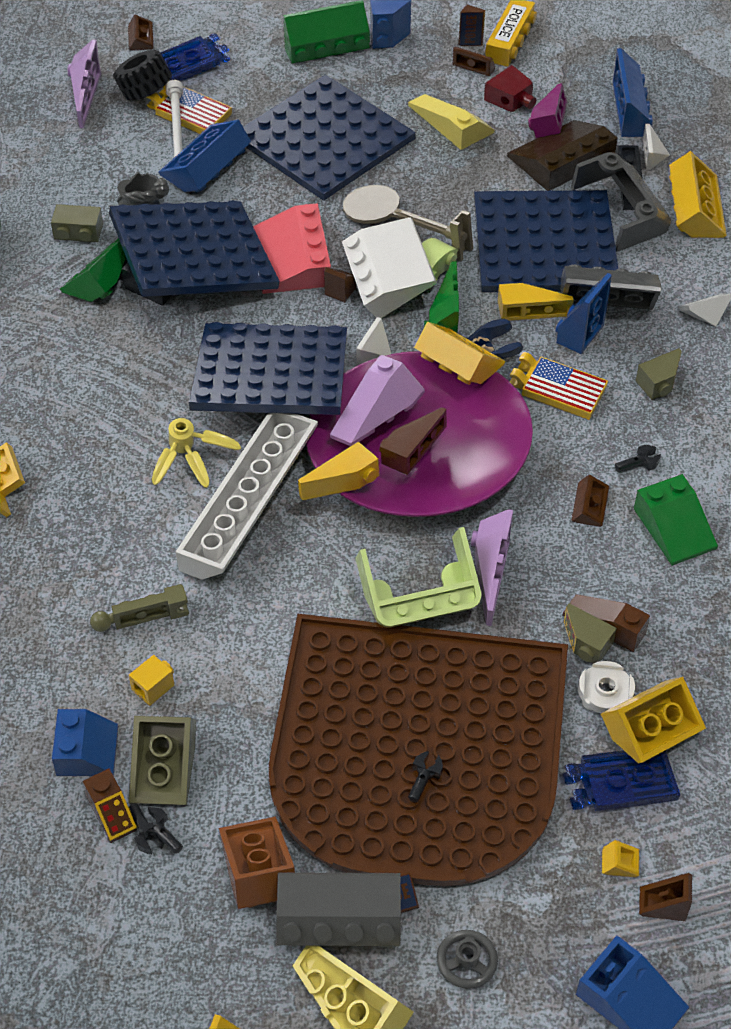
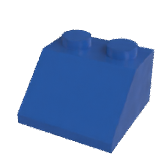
[370,0,411,49]
[52,709,119,776]

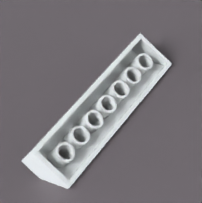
[176,413,318,580]

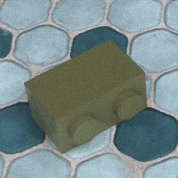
[51,204,103,242]

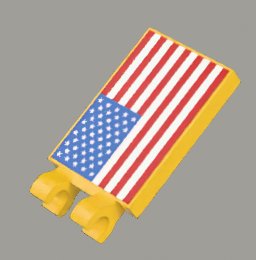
[146,81,232,134]
[510,352,608,420]

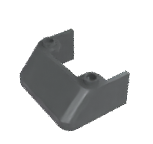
[571,152,671,252]

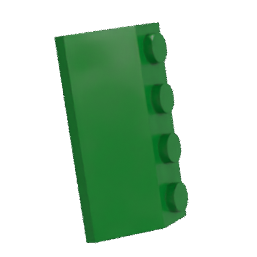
[283,0,370,64]

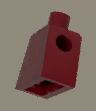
[484,65,537,112]

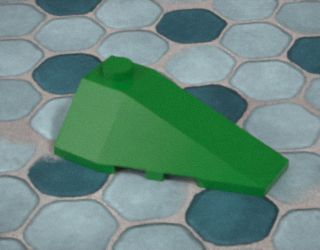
[60,238,126,302]
[424,261,459,333]

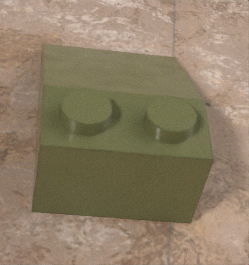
[129,716,197,805]

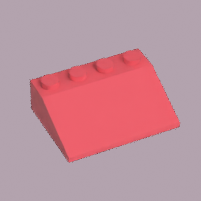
[253,203,331,294]

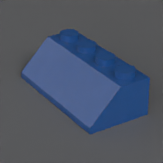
[612,48,652,137]
[158,119,251,193]

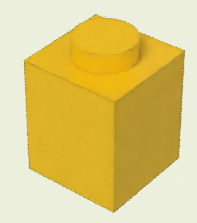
[129,654,175,706]

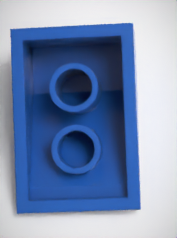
[555,273,612,354]

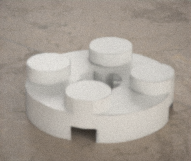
[578,661,635,713]

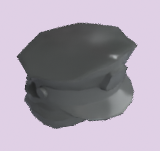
[117,172,169,205]

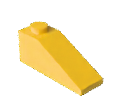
[498,283,573,321]
[298,442,379,500]

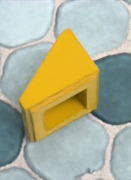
[602,840,639,877]

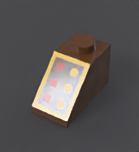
[83,769,137,843]

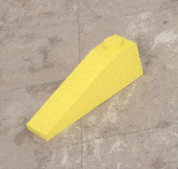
[408,94,494,150]
[293,946,414,1029]

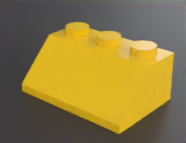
[414,322,506,385]
[601,677,706,763]

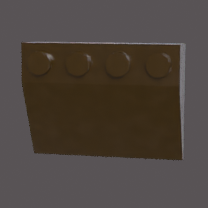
[507,120,618,191]

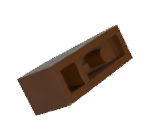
[379,407,447,475]
[562,594,650,652]

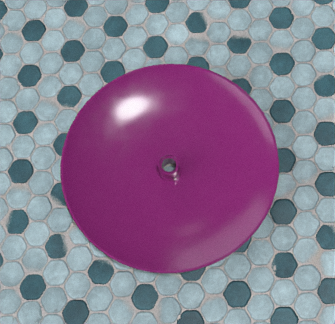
[307,351,533,517]

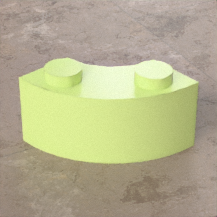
[422,238,458,289]

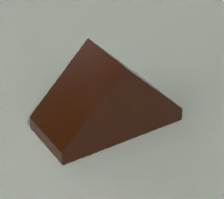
[324,267,357,303]
[639,873,692,922]

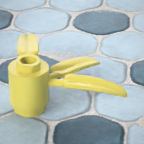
[152,418,241,488]

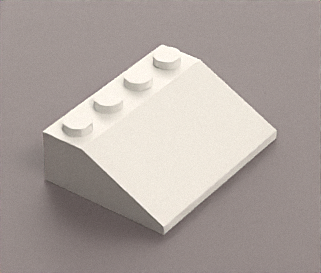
[342,217,437,318]

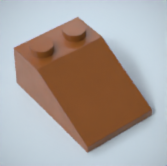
[219,816,295,909]

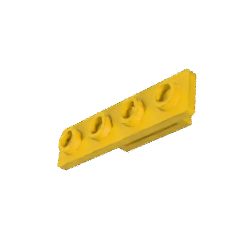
[0,442,25,518]

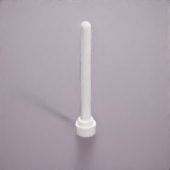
[166,80,183,157]

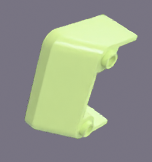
[355,527,481,628]

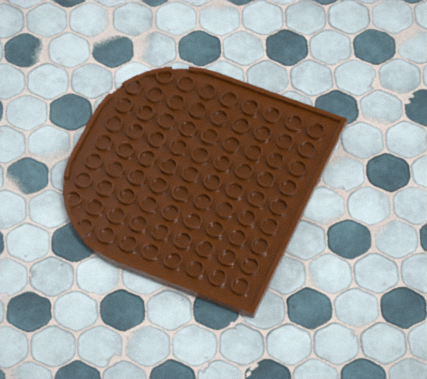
[269,613,568,886]

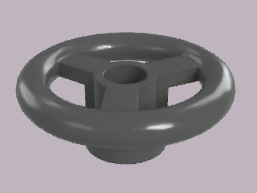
[437,930,498,989]

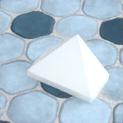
[643,124,670,170]
[679,293,731,327]
[356,317,391,365]

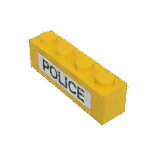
[485,0,537,67]

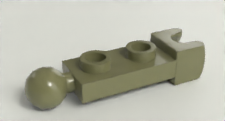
[90,584,189,632]

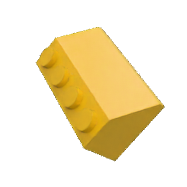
[669,151,727,238]

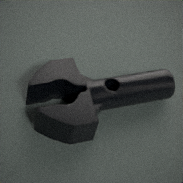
[615,445,661,472]
[408,751,443,803]
[128,803,164,854]
[138,807,183,854]

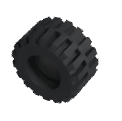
[113,50,172,101]

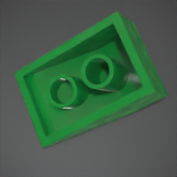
[634,474,718,566]

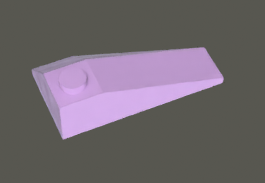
[68,40,101,128]
[330,355,425,446]
[471,510,513,626]

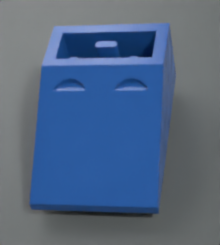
[576,935,689,1029]

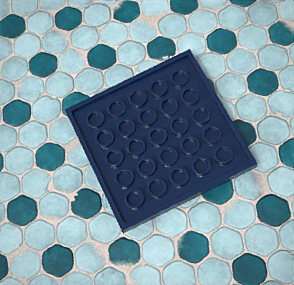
[243,74,416,201]
[474,190,619,293]
[109,200,280,297]
[189,322,347,415]

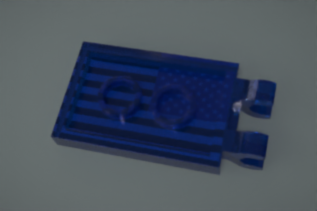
[160,33,231,81]
[562,750,681,812]

